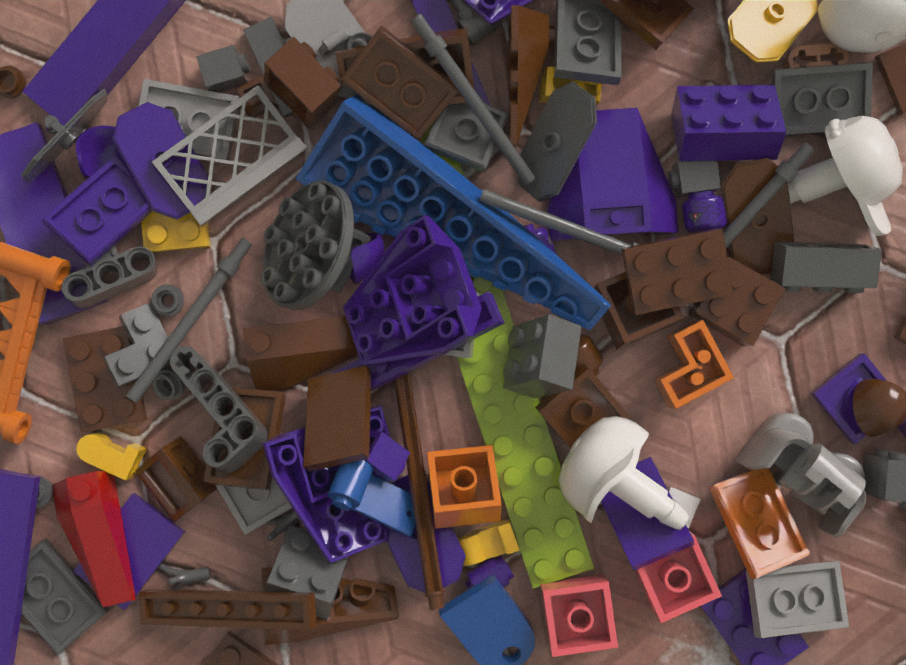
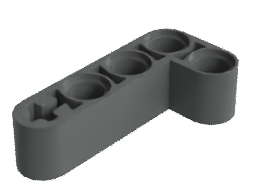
[170,346,268,473]

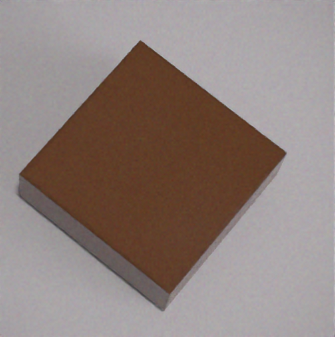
[235,75,278,118]

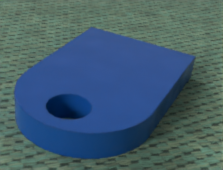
[439,574,535,665]

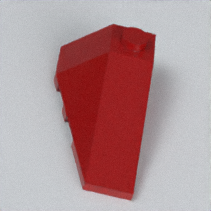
[52,471,136,607]

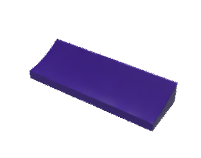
[22,0,186,126]
[0,122,108,325]
[0,469,41,665]

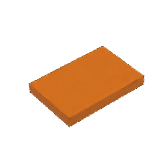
[709,468,810,580]

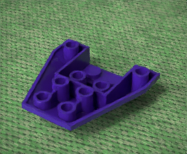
[547,108,678,242]
[343,215,482,366]
[263,406,390,563]

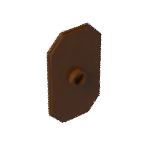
[721,158,795,275]

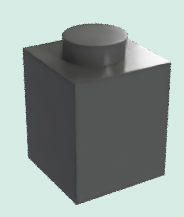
[196,45,251,92]
[668,161,721,198]

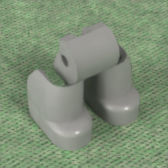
[735,412,866,538]

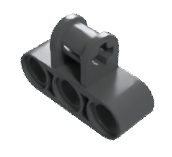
[62,246,158,308]

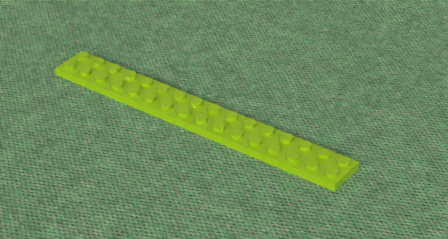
[375,107,594,589]

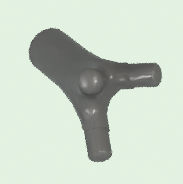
[266,510,300,541]
[159,563,210,590]

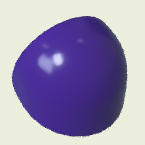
[76,126,127,179]
[350,233,385,285]

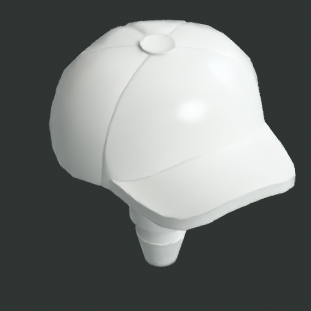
[818,0,906,53]
[788,116,903,236]
[559,416,690,530]

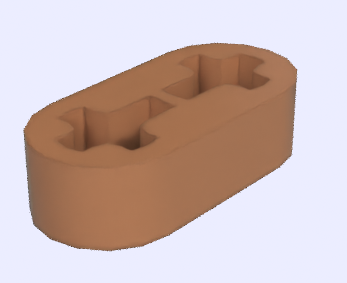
[784,43,849,68]

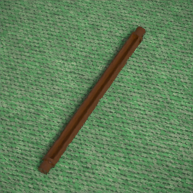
[394,372,445,610]

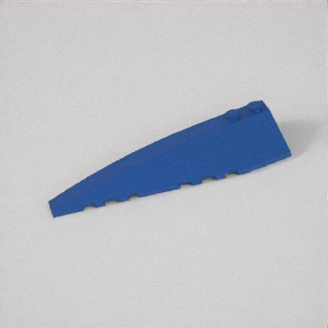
[295,94,611,330]

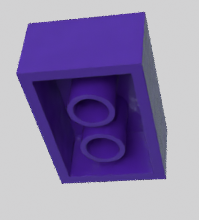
[671,85,786,161]

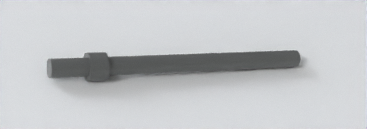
[410,13,535,185]
[723,142,815,248]
[479,189,640,255]
[126,238,252,403]

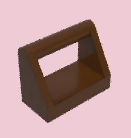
[135,436,217,522]

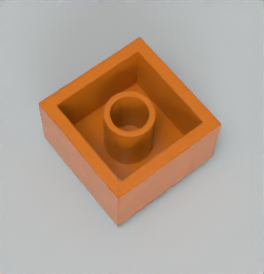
[427,445,502,529]

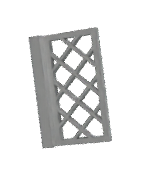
[152,85,307,227]

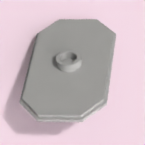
[285,0,367,99]

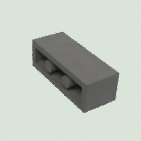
[770,242,882,293]

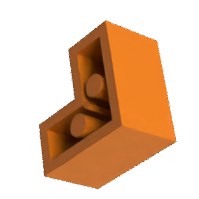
[654,320,734,409]

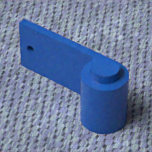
[328,460,416,537]

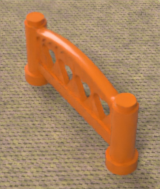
[0,242,71,445]

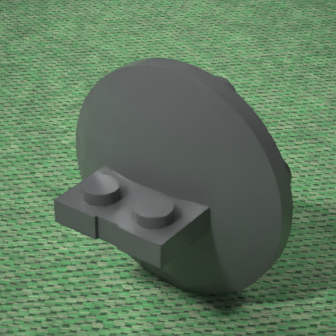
[261,181,371,310]

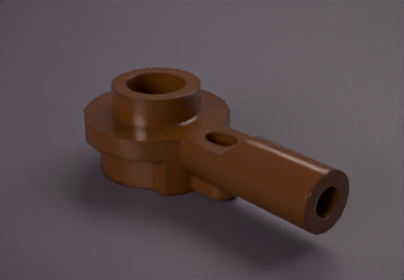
[0,66,26,99]

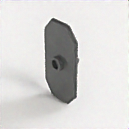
[518,82,597,202]
[21,89,107,182]

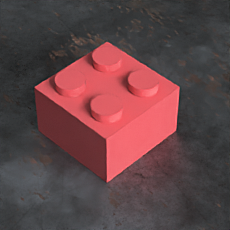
[635,532,722,623]
[540,574,618,657]

